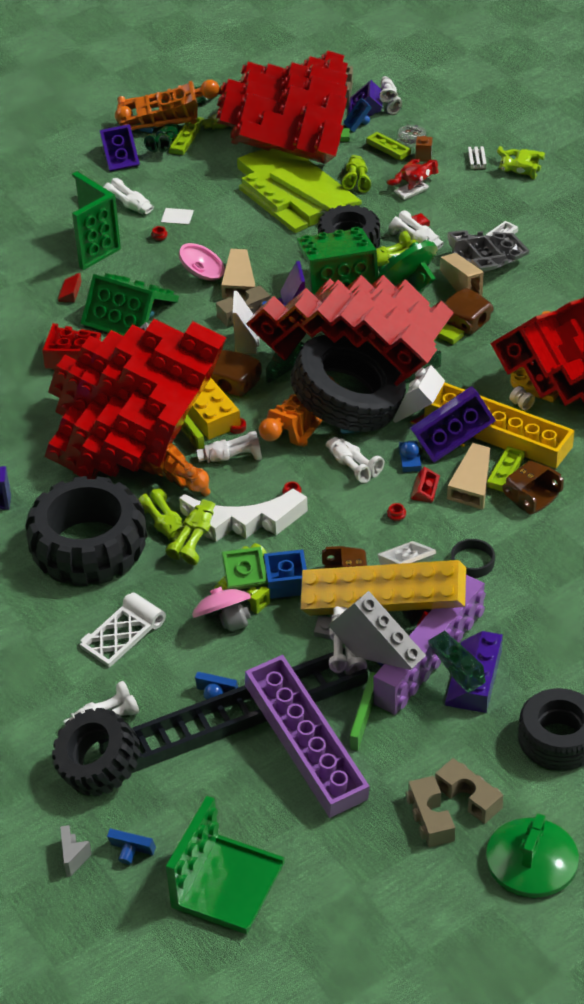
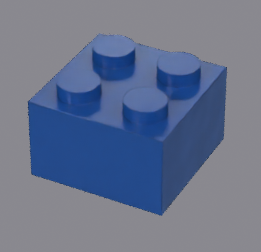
[264,549,307,599]

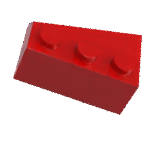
[42,323,101,370]

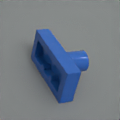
[343,98,372,132]
[107,828,156,865]

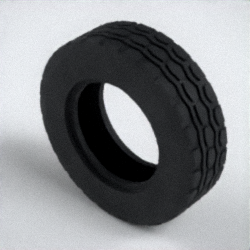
[290,334,406,432]

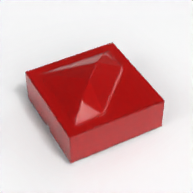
[412,213,430,228]

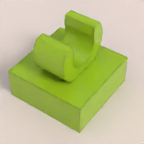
[247,585,270,614]

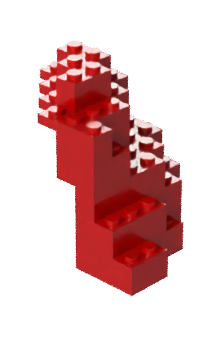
[216,50,348,164]
[246,275,454,385]
[490,297,584,406]
[44,319,226,479]

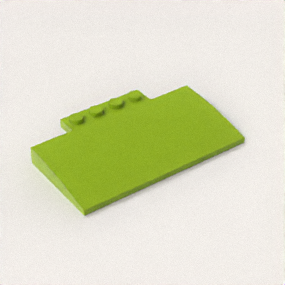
[237,148,362,227]

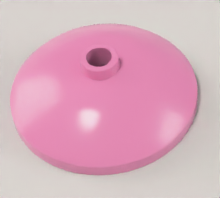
[178,243,225,281]
[192,587,251,618]

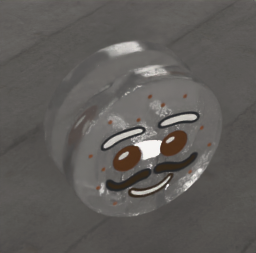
[397,125,426,151]

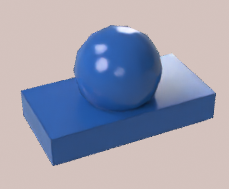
[399,441,421,472]
[195,672,238,700]

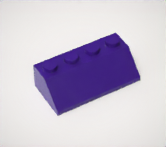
[410,386,496,463]
[445,631,503,713]

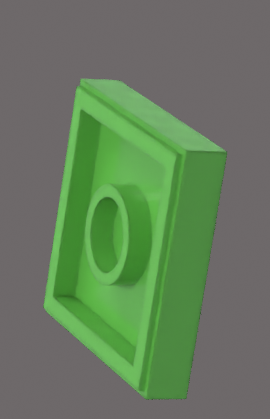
[222,547,268,590]

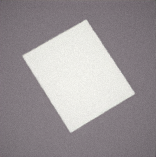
[161,208,194,224]

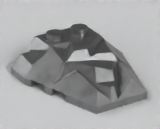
[447,230,529,273]

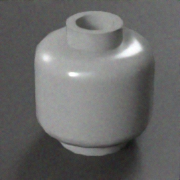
[219,603,251,632]

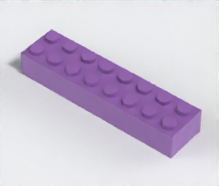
[374,575,486,715]
[245,655,370,818]

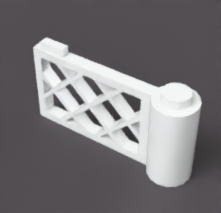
[80,592,166,668]

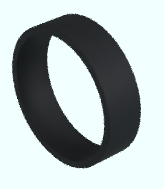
[451,539,495,578]

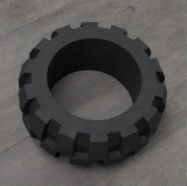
[25,476,147,586]

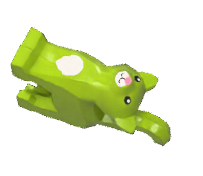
[497,146,545,180]

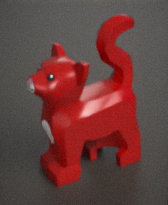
[387,159,439,190]

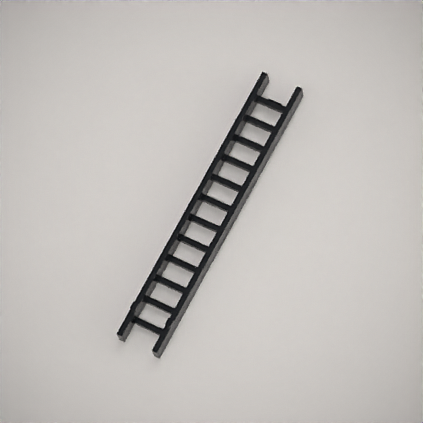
[98,647,368,773]

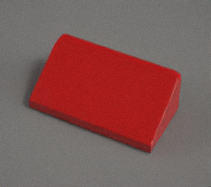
[58,273,82,303]
[410,466,440,503]

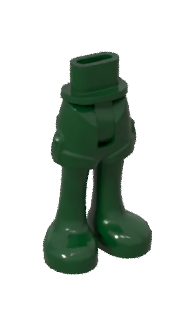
[144,124,179,153]

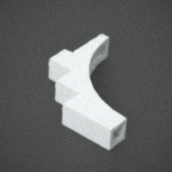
[179,489,308,542]

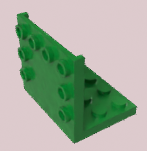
[72,171,121,270]
[297,227,378,295]
[80,273,179,336]
[166,795,285,935]

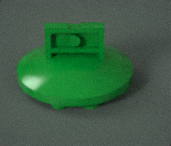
[377,239,438,294]
[486,813,579,898]

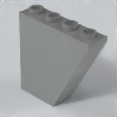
[328,591,426,670]

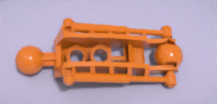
[114,79,220,130]
[258,375,346,447]
[140,443,211,496]

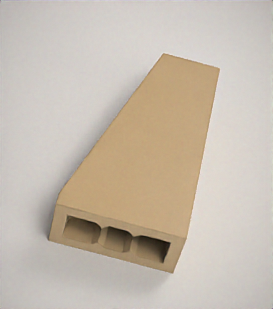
[221,249,255,300]
[440,253,484,296]
[447,443,490,510]

